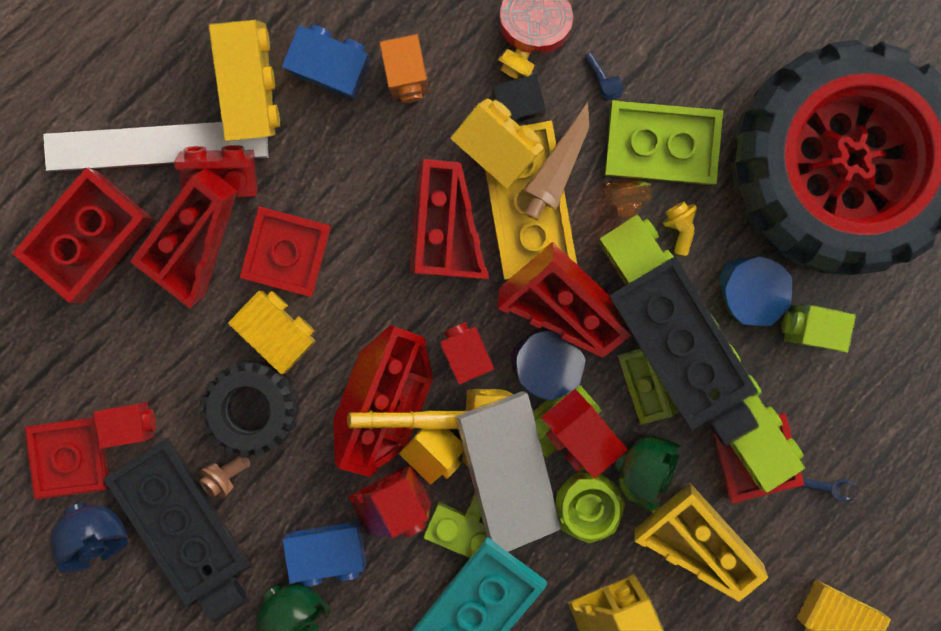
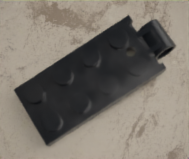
[608,256,759,448]
[103,437,252,622]

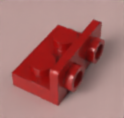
[174,145,258,197]

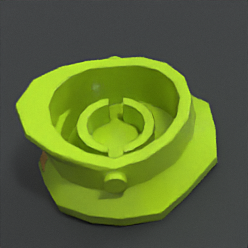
[555,472,625,543]

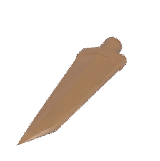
[524,102,589,220]

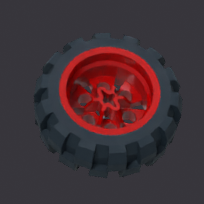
[731,39,941,275]

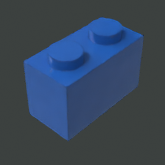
[282,24,371,101]
[283,521,367,587]

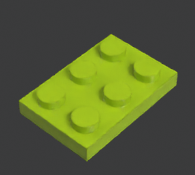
[604,100,723,186]

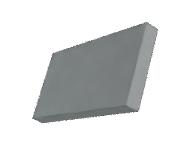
[455,391,561,552]

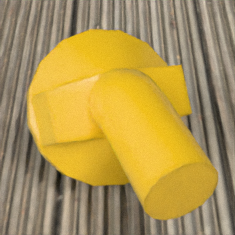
[498,48,535,79]
[663,201,697,256]

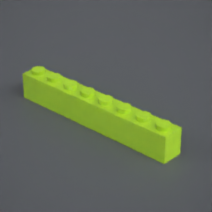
[598,214,805,493]

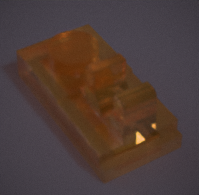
[602,179,652,218]

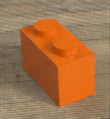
[380,34,429,103]

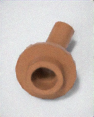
[199,456,250,498]

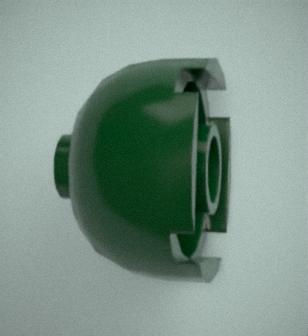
[615,437,682,514]
[255,584,331,631]

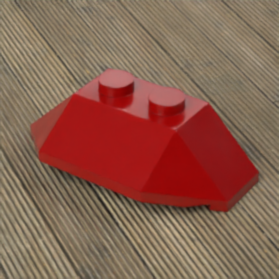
[333,325,433,477]

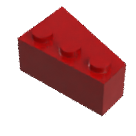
[409,159,489,279]
[130,169,237,309]
[498,242,631,358]
[347,464,432,538]

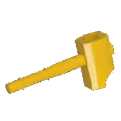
[348,389,513,467]

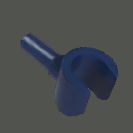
[584,52,623,100]
[801,478,856,502]

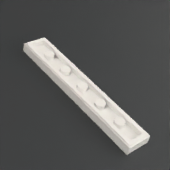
[43,122,269,172]

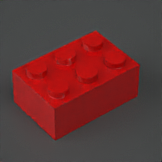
[12,167,155,303]

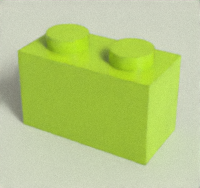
[781,305,856,353]

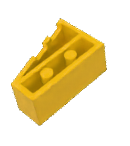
[209,20,280,141]
[635,483,768,602]
[567,574,663,631]

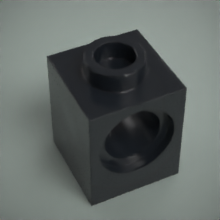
[489,74,547,123]

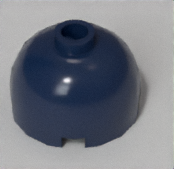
[49,503,129,573]

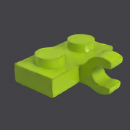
[424,492,487,558]

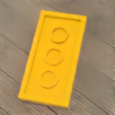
[485,120,577,280]

